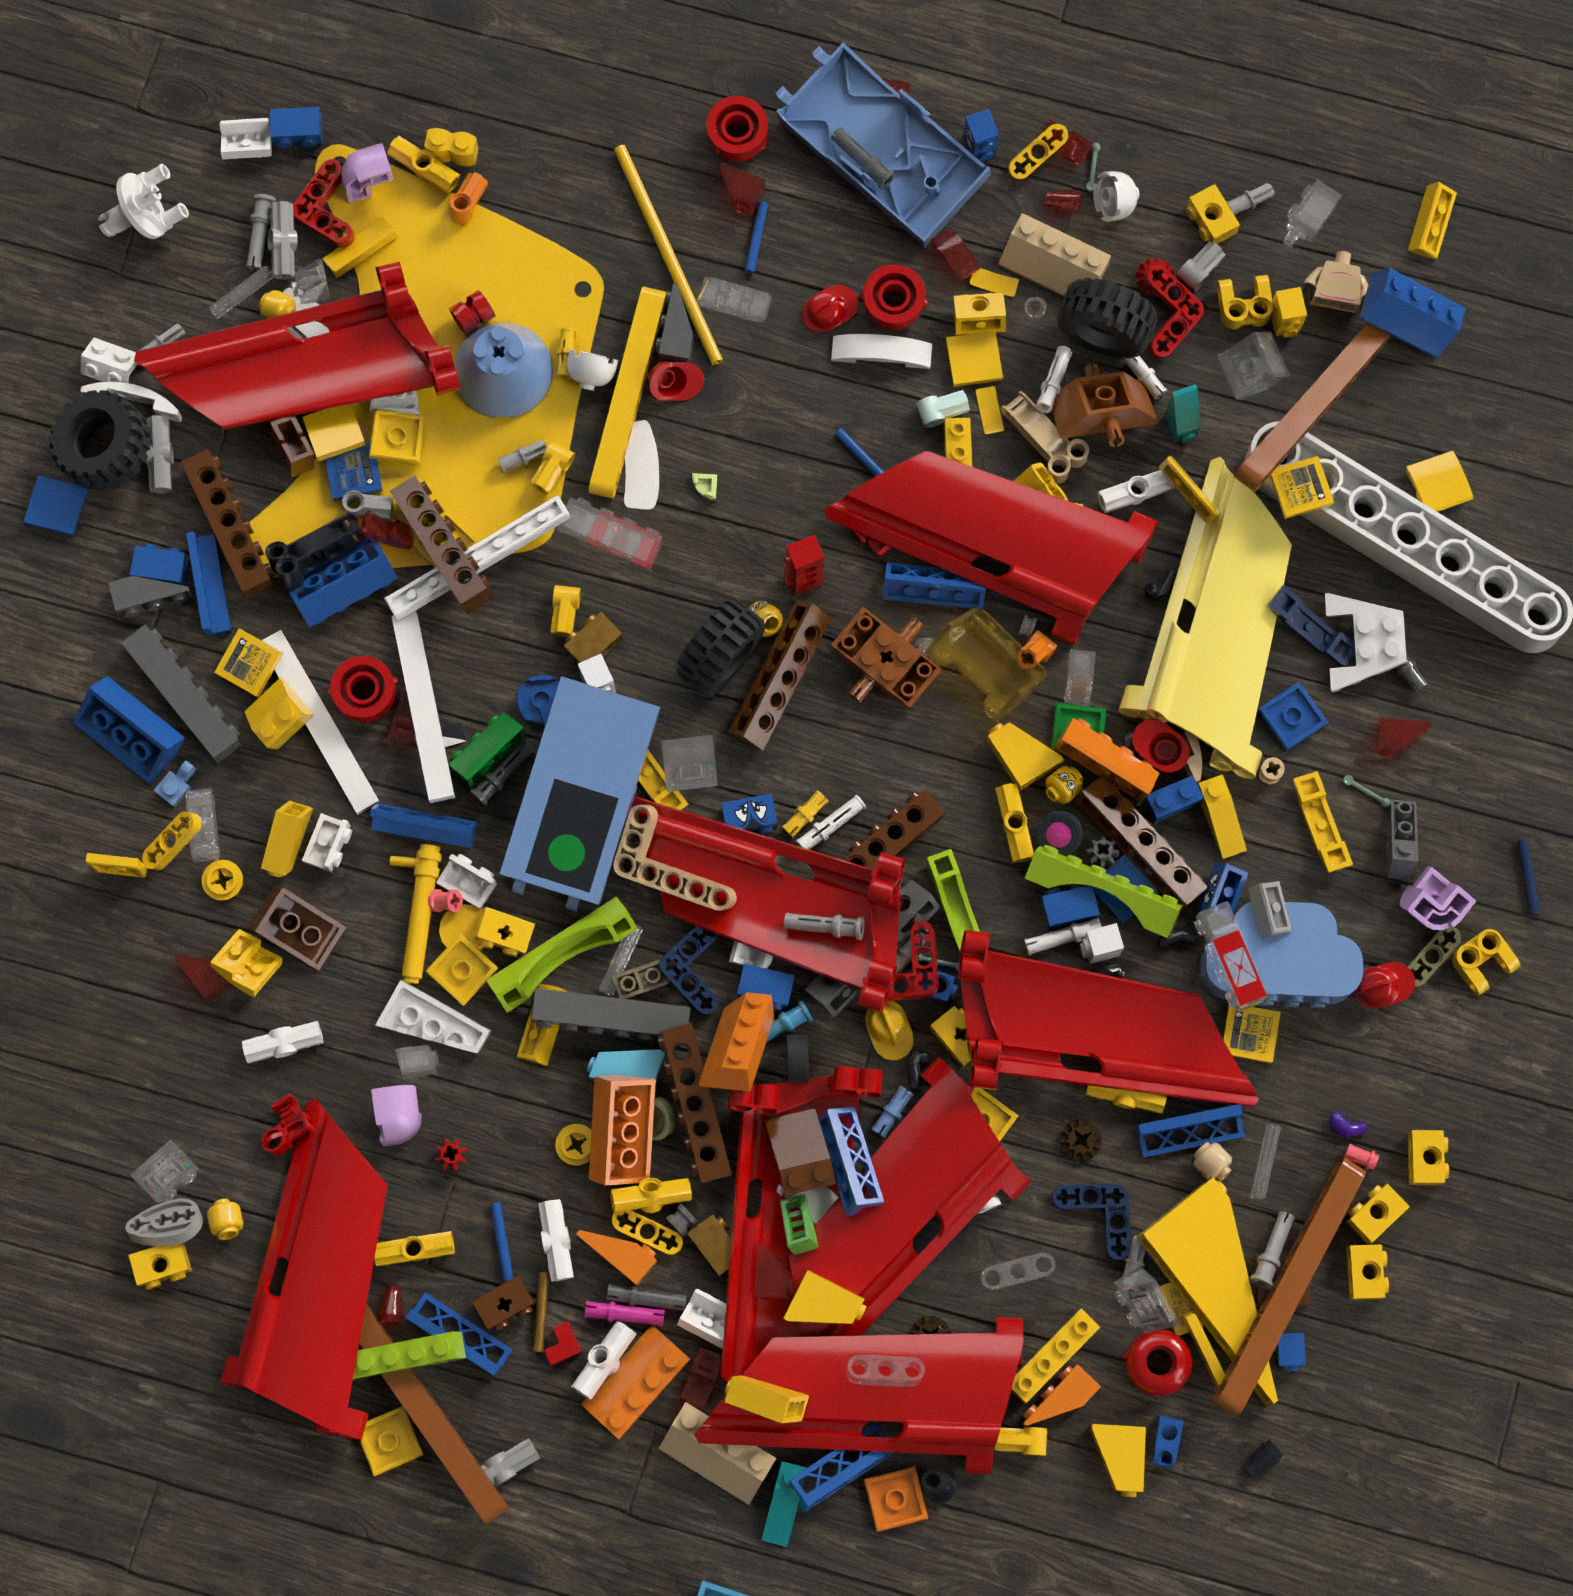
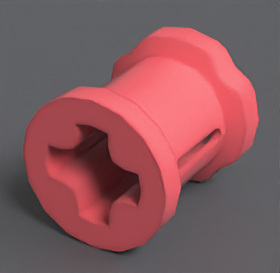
[428,889,463,912]

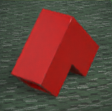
[545,1322,582,1366]

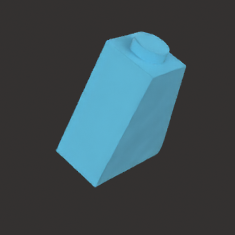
[587,1049,667,1081]

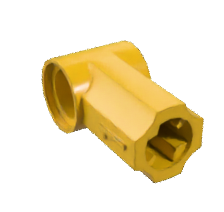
[530,441,575,494]
[551,585,581,637]
[994,1427,1047,1456]

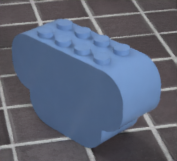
[1200,902,1363,1008]

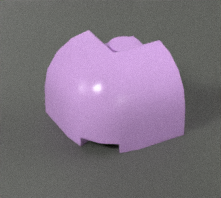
[341,143,394,203]
[1400,866,1476,930]
[371,1085,422,1147]

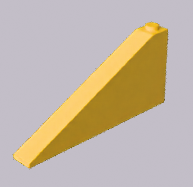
[1136,1177,1278,1406]

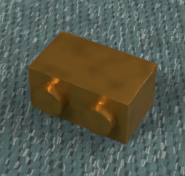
[564,612,623,664]
[688,1215,731,1277]

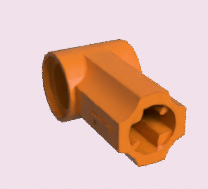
[450,172,488,224]
[1016,630,1058,669]

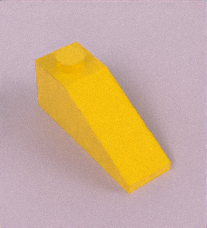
[1198,775,1247,860]

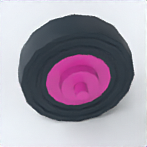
[1037,811,1083,856]

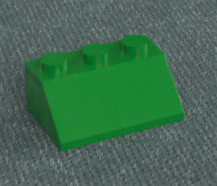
[449,712,527,790]

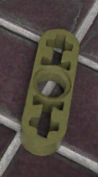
[1408,927,1461,988]

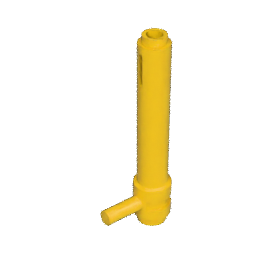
[390,844,442,984]

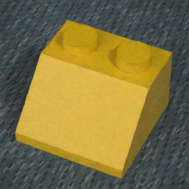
[244,677,314,749]

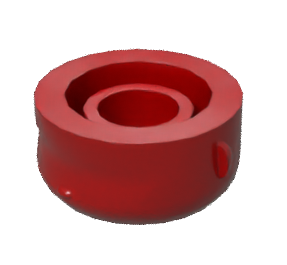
[706,96,768,162]
[860,264,928,330]
[328,656,398,723]
[1122,1329,1195,1397]

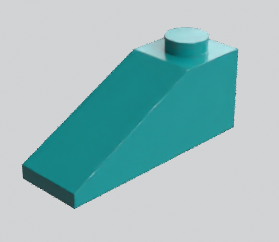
[1164,384,1201,443]
[762,1461,807,1547]

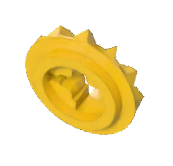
[202,860,243,901]
[556,1124,592,1166]

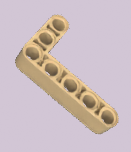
[613,805,737,911]

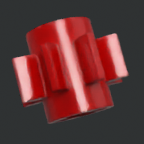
[436,1139,468,1171]

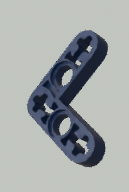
[658,926,719,1016]
[1052,1184,1131,1261]

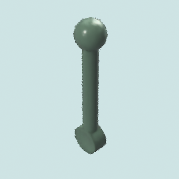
[1086,142,1101,192]
[1343,775,1391,808]
[918,954,959,971]

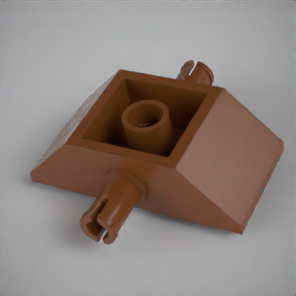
[1051,364,1158,447]
[831,607,942,709]

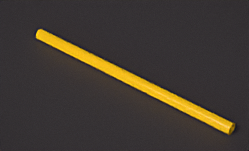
[614,145,723,365]

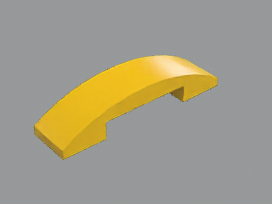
[638,750,689,810]
[1293,771,1353,873]

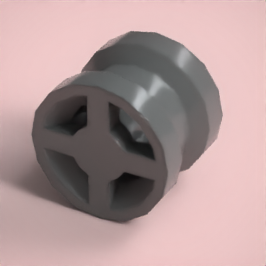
[666,1204,699,1237]

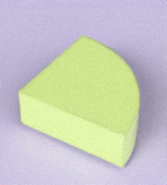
[692,473,717,501]

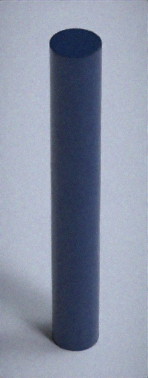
[1517,839,1541,916]

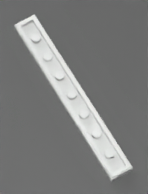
[384,495,571,621]
[392,610,455,803]
[262,630,380,815]

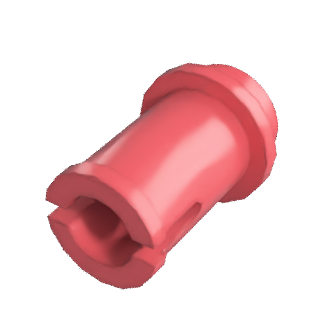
[1344,1144,1379,1171]

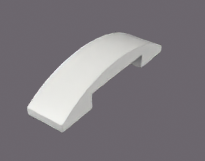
[831,334,932,369]
[80,382,182,422]

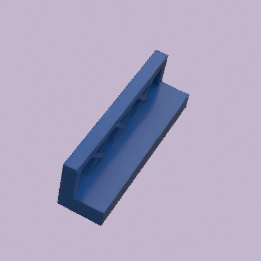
[186,532,232,637]
[883,562,986,610]
[370,803,477,848]
[1136,1104,1245,1158]
[818,1107,884,1216]
[406,1292,513,1377]
[789,1423,892,1513]

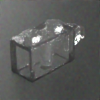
[1283,179,1342,247]

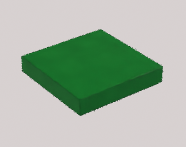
[1051,703,1106,756]

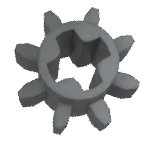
[1087,836,1119,868]

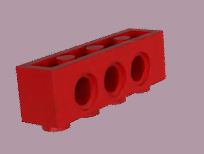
[783,534,825,596]

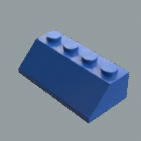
[1359,268,1466,358]
[288,534,398,627]
[73,676,185,784]

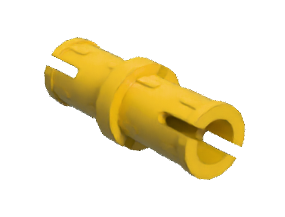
[556,327,577,380]
[782,790,829,838]

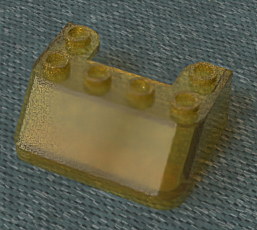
[925,607,1047,722]

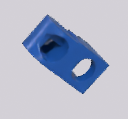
[1152,1415,1184,1469]

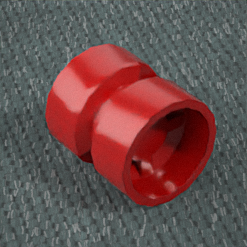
[449,290,496,335]

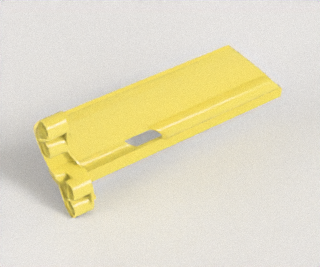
[1119,457,1292,779]

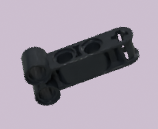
[265,514,367,590]

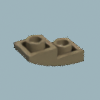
[612,959,669,999]

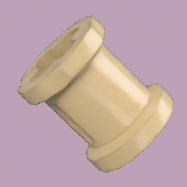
[1258,757,1285,785]

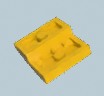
[1406,451,1473,512]
[210,929,282,997]

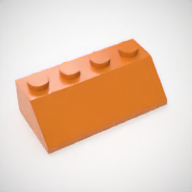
[1053,718,1159,802]
[699,992,775,1092]
[589,1075,656,1185]
[581,1325,691,1440]

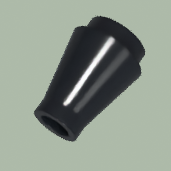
[1244,1439,1283,1478]

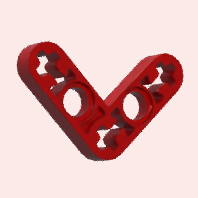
[293,159,355,247]
[1143,265,1204,359]
[888,921,939,1001]

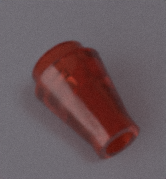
[1045,189,1082,214]
[378,1285,405,1326]

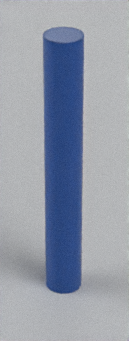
[745,201,768,274]
[834,428,884,477]
[490,1202,513,1282]

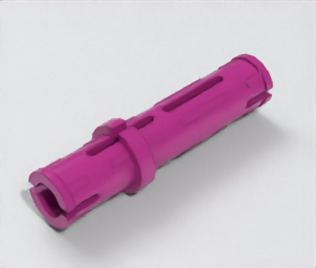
[584,1300,665,1327]

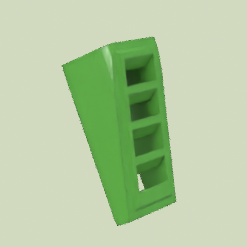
[780,1194,818,1255]

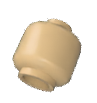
[1193,1142,1232,1181]

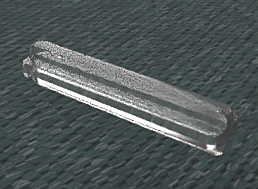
[209,266,273,319]
[599,924,642,996]
[1251,1123,1281,1200]

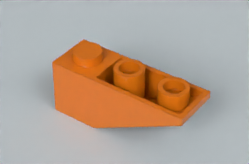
[1022,1364,1101,1426]

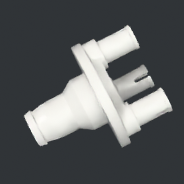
[98,164,189,239]

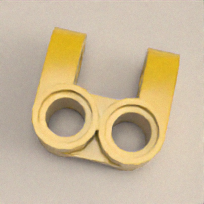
[1217,275,1273,329]
[1452,929,1521,996]

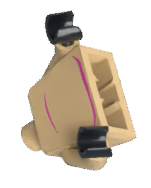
[1301,251,1368,313]

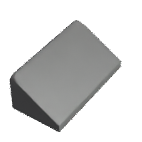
[1249,881,1292,938]

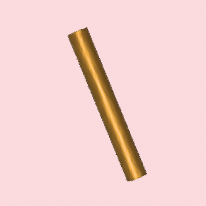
[533,1272,549,1352]

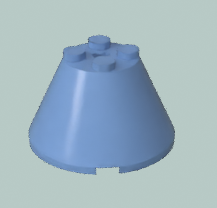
[454,322,553,418]

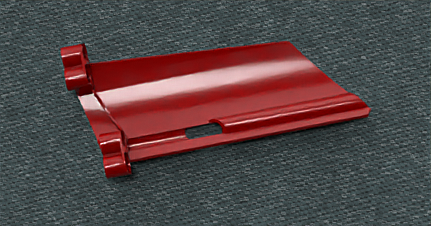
[134,261,461,429]
[824,451,1158,646]
[631,797,905,1013]
[958,930,1259,1107]
[789,1057,1031,1337]
[720,1066,883,1383]
[220,1098,387,1441]
[694,1317,1024,1474]

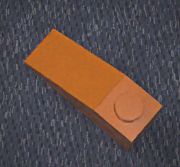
[576,1230,657,1286]

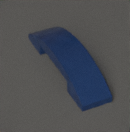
[1268,585,1356,667]

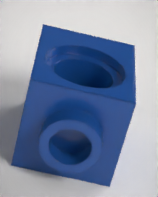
[920,970,958,1005]
[1275,1333,1306,1372]

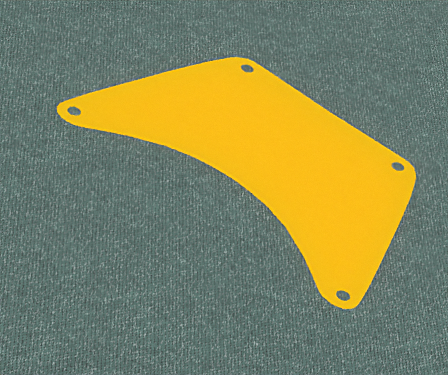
[229,144,604,577]

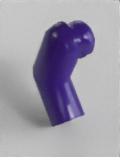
[1329,1112,1367,1138]

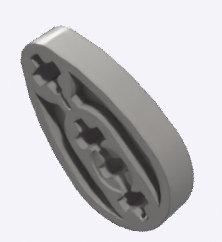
[125,1198,203,1246]

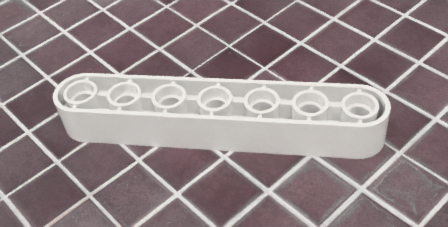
[1245,421,1573,653]

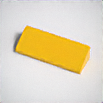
[1408,182,1457,260]
[322,217,397,278]
[1159,456,1220,523]
[517,984,567,1066]

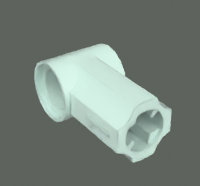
[916,390,970,428]

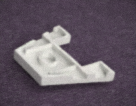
[1325,593,1407,692]

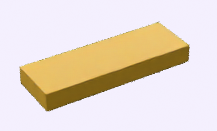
[1181,1311,1225,1388]

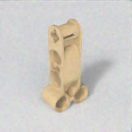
[1001,391,1089,484]

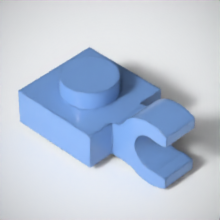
[154,761,197,807]

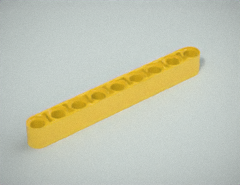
[589,286,667,499]

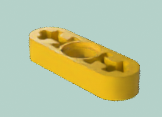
[1008,124,1068,180]
[142,811,201,870]
[612,1210,683,1255]

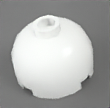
[1093,171,1139,222]
[567,349,618,391]

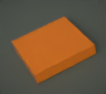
[864,1466,928,1532]

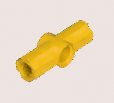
[387,136,460,194]
[995,783,1034,863]
[1086,1085,1167,1114]
[610,1178,692,1213]
[374,1231,455,1266]

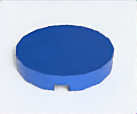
[516,675,559,726]

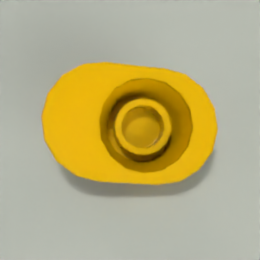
[865,1001,914,1060]

